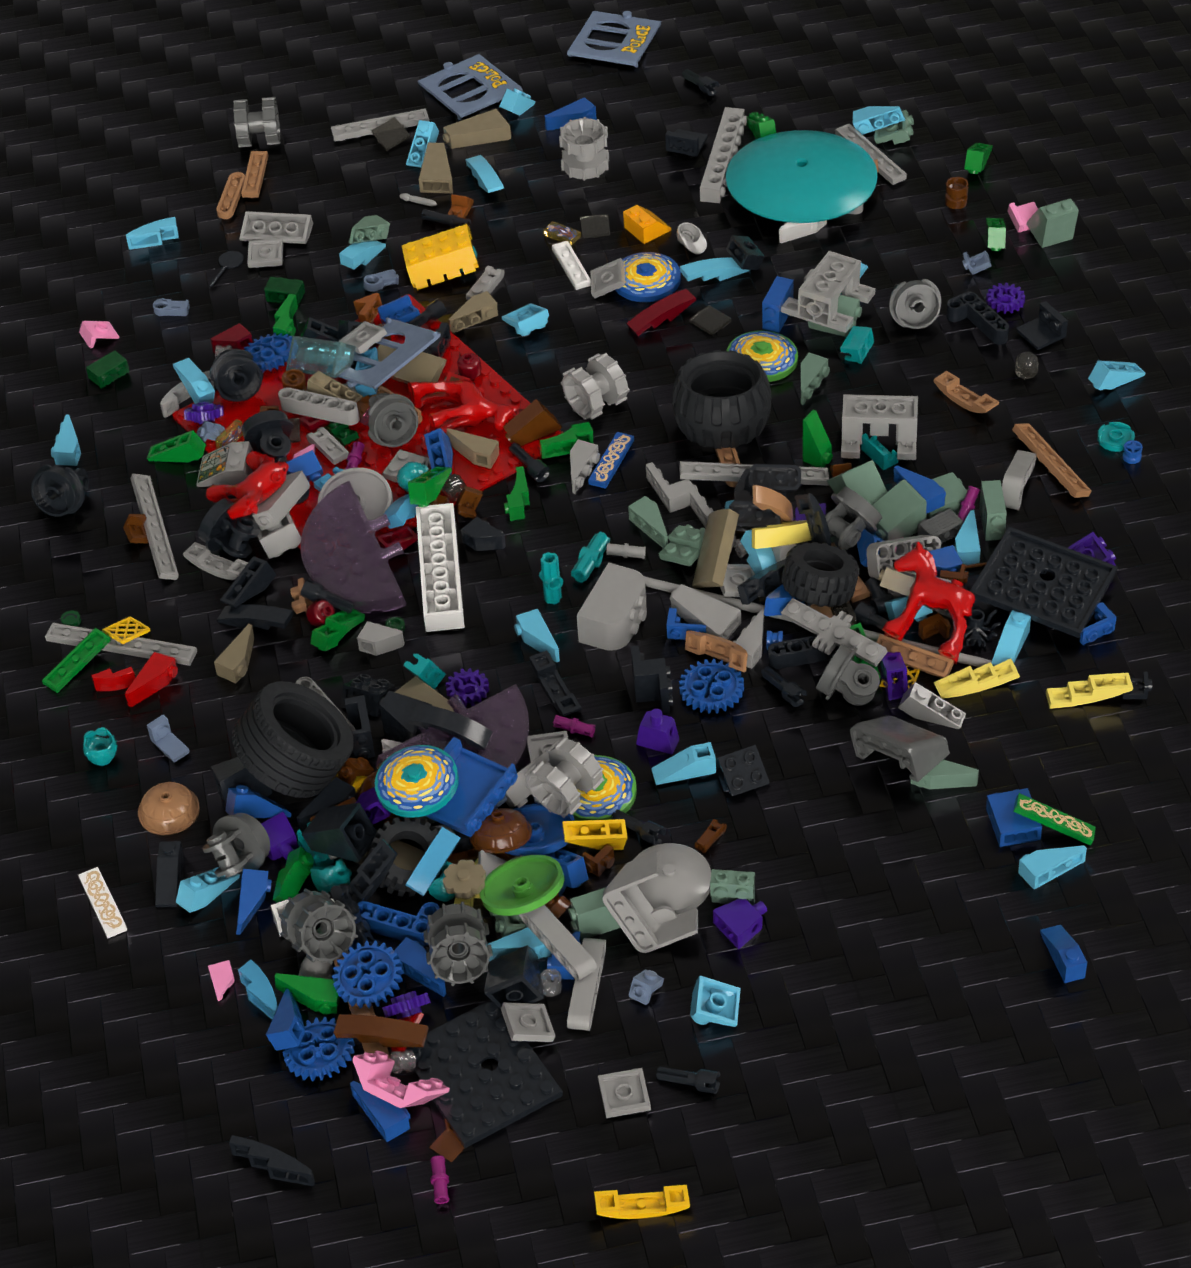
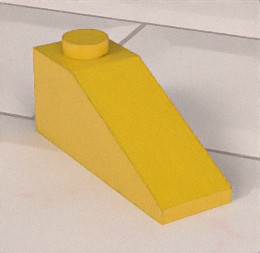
[562,819,627,850]

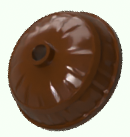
[469,808,532,853]

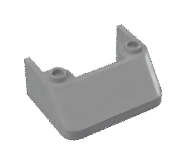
[603,851,698,953]

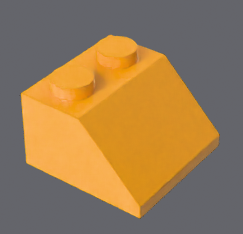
[623,205,671,244]

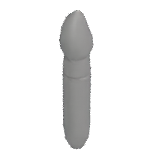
[399,193,437,206]

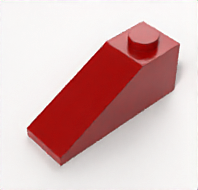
[125,652,178,707]

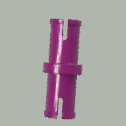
[345,441,365,470]
[958,486,980,523]
[553,715,596,738]
[430,1156,449,1204]

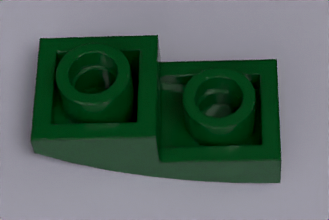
[324,421,359,446]

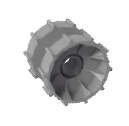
[559,117,609,181]
[561,353,630,420]
[524,737,604,818]

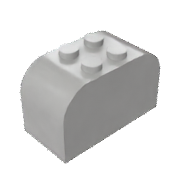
[577,563,647,651]

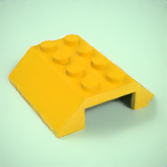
[402,224,479,290]

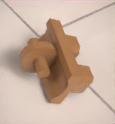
[290,577,313,614]

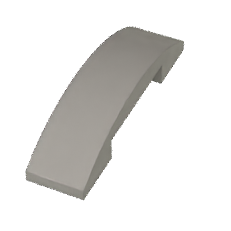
[160,371,216,418]
[183,542,248,580]

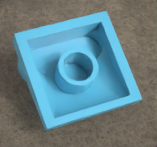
[502,303,549,336]
[690,976,741,1027]

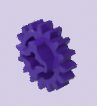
[986,283,1025,314]
[184,401,224,424]
[446,668,489,707]
[382,991,431,1019]

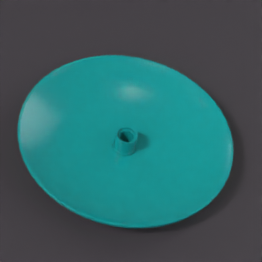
[726,130,878,223]

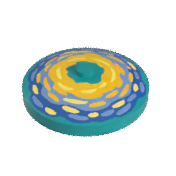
[375,745,459,818]

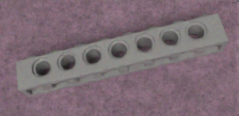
[700,107,747,203]

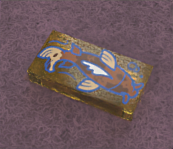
[543,221,581,246]
[215,419,243,449]

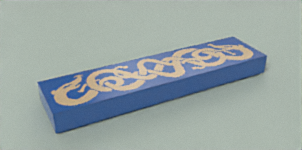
[588,432,634,489]

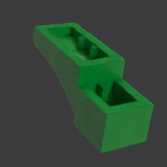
[273,294,298,337]
[540,422,593,459]
[504,466,530,521]
[310,609,365,651]
[273,847,314,903]

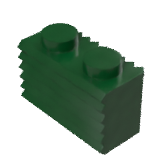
[264,277,305,305]
[86,350,129,388]

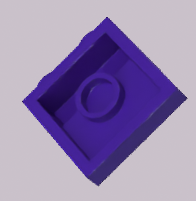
[1068,532,1116,566]

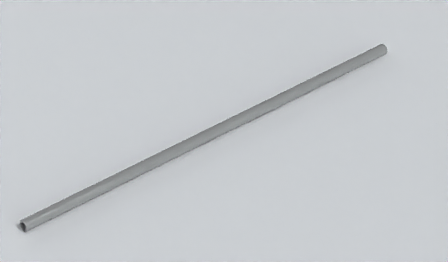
[644,576,992,667]

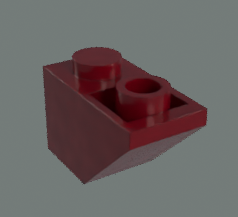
[210,323,253,354]

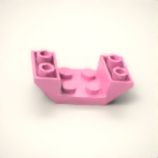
[353,1051,450,1108]

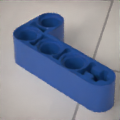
[357,901,440,947]

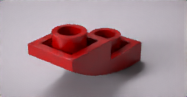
[91,667,135,691]

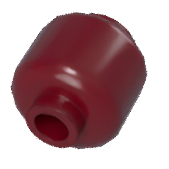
[457,353,482,380]
[306,600,335,627]

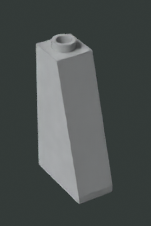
[252,470,310,530]
[670,584,741,640]

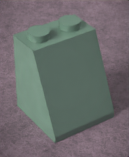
[1026,198,1079,248]
[827,460,887,519]
[872,479,927,541]

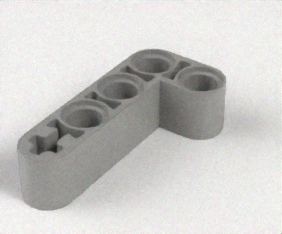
[1002,450,1037,510]
[867,535,941,580]

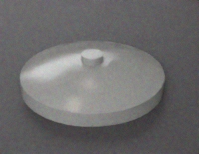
[318,467,393,536]
[633,843,711,915]

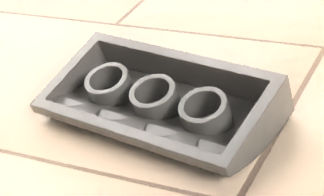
[239,212,313,244]

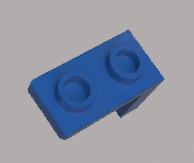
[1080,602,1116,645]
[667,608,706,640]

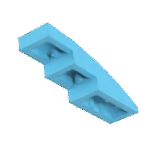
[465,155,504,193]
[680,257,750,281]

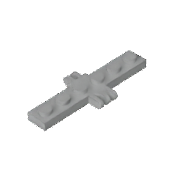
[781,598,888,667]

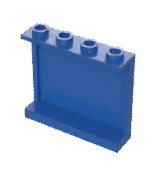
[426,737,518,837]

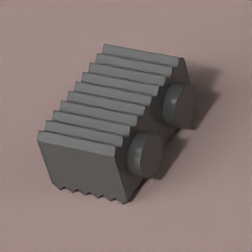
[918,509,963,544]

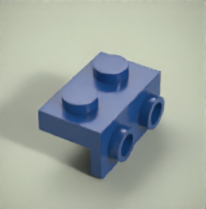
[377,295,420,324]

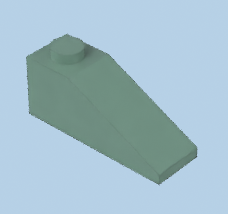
[628,496,668,548]
[911,760,979,789]

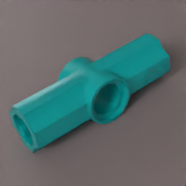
[571,532,610,583]
[539,552,563,605]

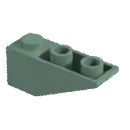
[349,215,390,244]
[801,353,830,405]

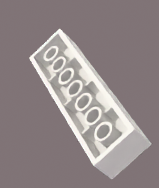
[416,503,465,632]

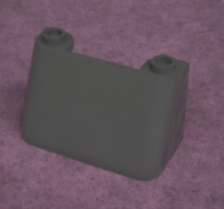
[850,715,950,782]

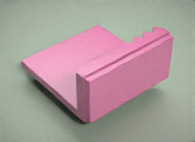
[1008,202,1038,233]
[79,321,119,348]

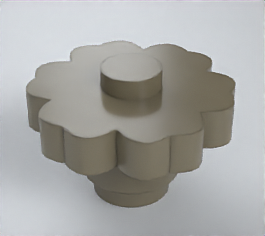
[443,860,486,899]

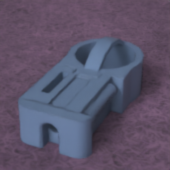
[364,269,399,292]
[153,298,190,316]

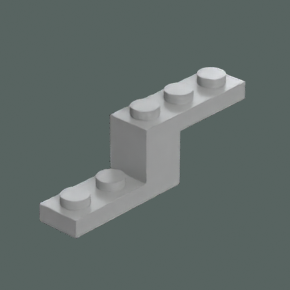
[646,462,714,528]

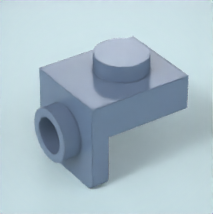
[962,251,991,275]
[197,421,227,443]
[629,969,664,1005]

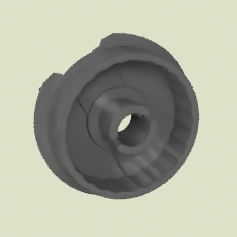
[889,279,941,329]
[368,393,418,447]
[825,486,882,550]
[816,644,880,706]
[202,813,270,878]

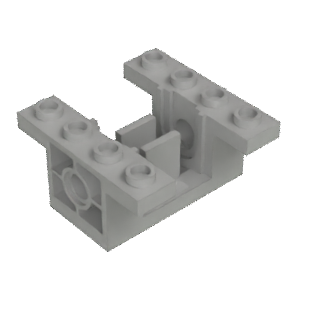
[781,251,876,333]
[841,394,918,460]

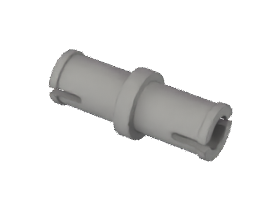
[606,543,646,559]

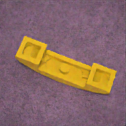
[594,1185,690,1219]

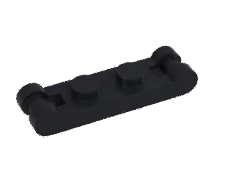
[330,883,381,947]

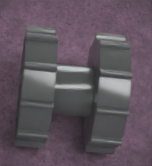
[233,97,281,148]
[279,888,358,964]
[423,901,493,986]

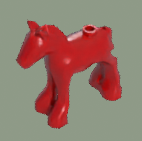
[408,379,520,434]
[206,451,289,519]
[882,541,975,664]

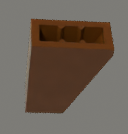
[503,399,562,446]

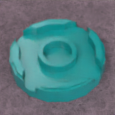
[1097,422,1135,452]

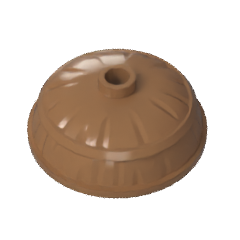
[138,782,200,835]

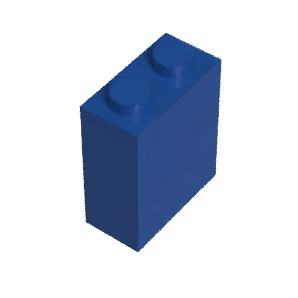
[762,276,793,333]
[986,788,1042,847]

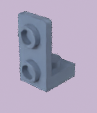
[147,715,190,762]

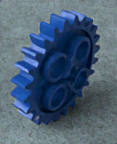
[244,333,298,373]
[679,659,744,714]
[332,941,404,1009]
[283,1017,355,1081]

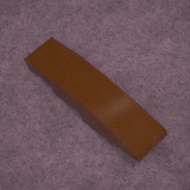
[333,1014,429,1047]

